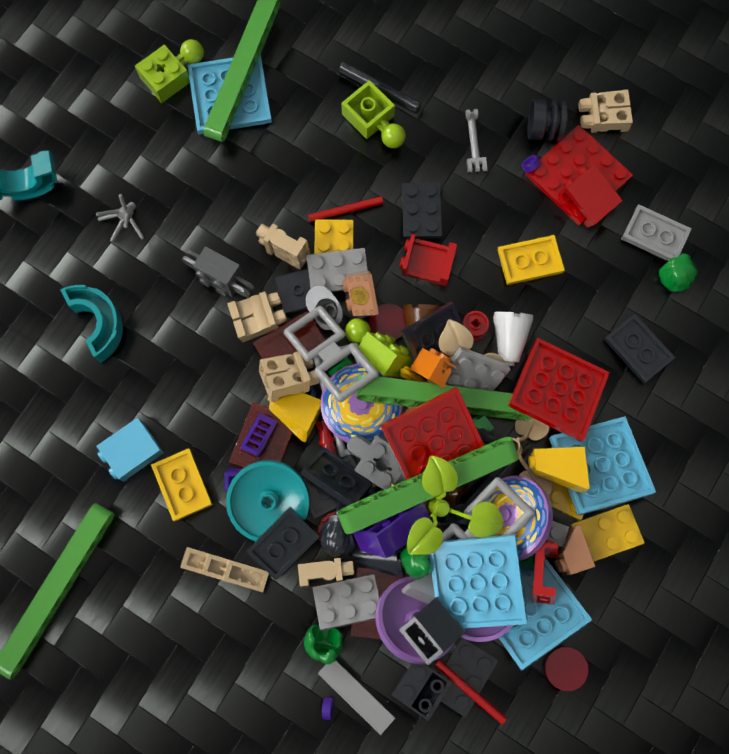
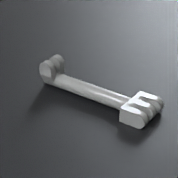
[466,109,487,173]

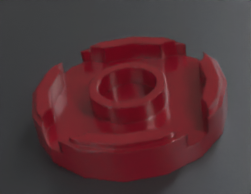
[369,304,407,342]
[545,647,588,691]

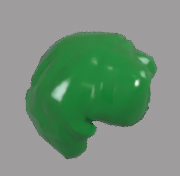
[659,254,697,292]
[400,546,433,579]
[304,625,343,664]

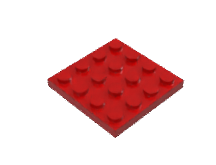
[525,125,633,226]
[508,337,610,442]
[380,387,484,480]

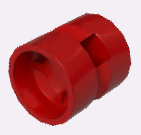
[462,311,489,343]

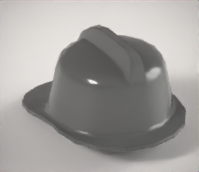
[305,286,344,330]

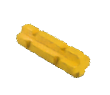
[399,366,426,382]

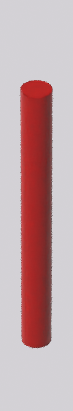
[308,196,383,222]
[434,659,507,725]

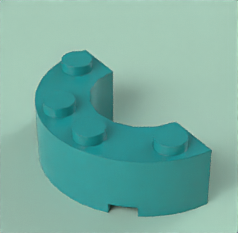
[0,150,57,201]
[60,285,123,363]

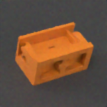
[410,348,456,388]

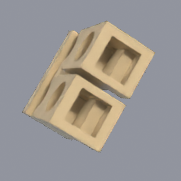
[578,90,633,133]
[256,224,310,270]
[227,292,287,342]
[259,352,320,402]
[298,558,354,587]

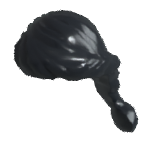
[320,501,356,559]

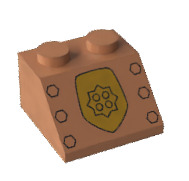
[342,270,379,316]
[554,525,595,576]

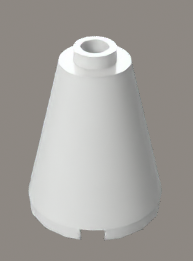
[493,312,533,366]

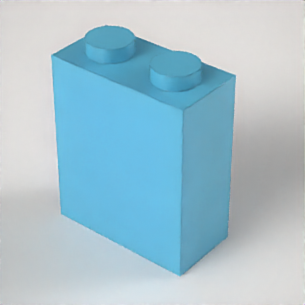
[97,417,164,481]

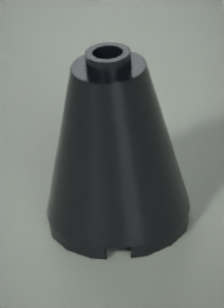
[350,543,407,577]

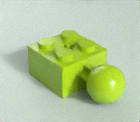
[135,39,204,103]
[341,80,406,148]
[345,318,413,378]

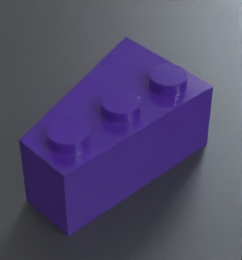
[353,502,431,558]

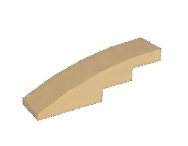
[180,547,269,592]

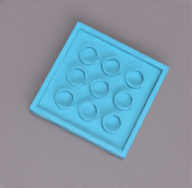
[188,54,272,134]
[549,417,656,515]
[429,534,527,628]
[499,558,592,671]

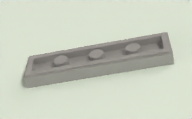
[318,660,395,735]

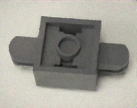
[182,246,255,298]
[347,433,406,490]

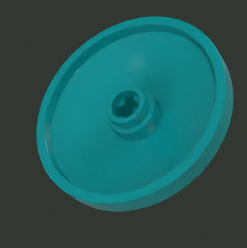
[226,460,310,541]

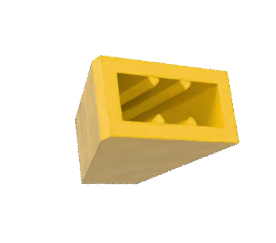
[268,392,321,442]
[528,447,590,493]

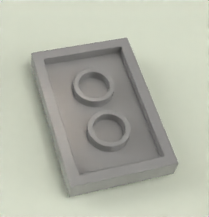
[621,204,691,261]
[306,248,368,292]
[446,346,511,391]
[312,574,379,631]

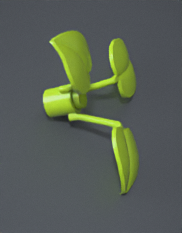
[407,456,504,555]

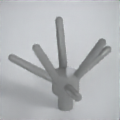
[96,194,144,242]

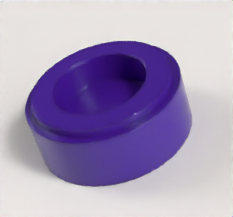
[521,155,541,173]
[322,697,334,720]

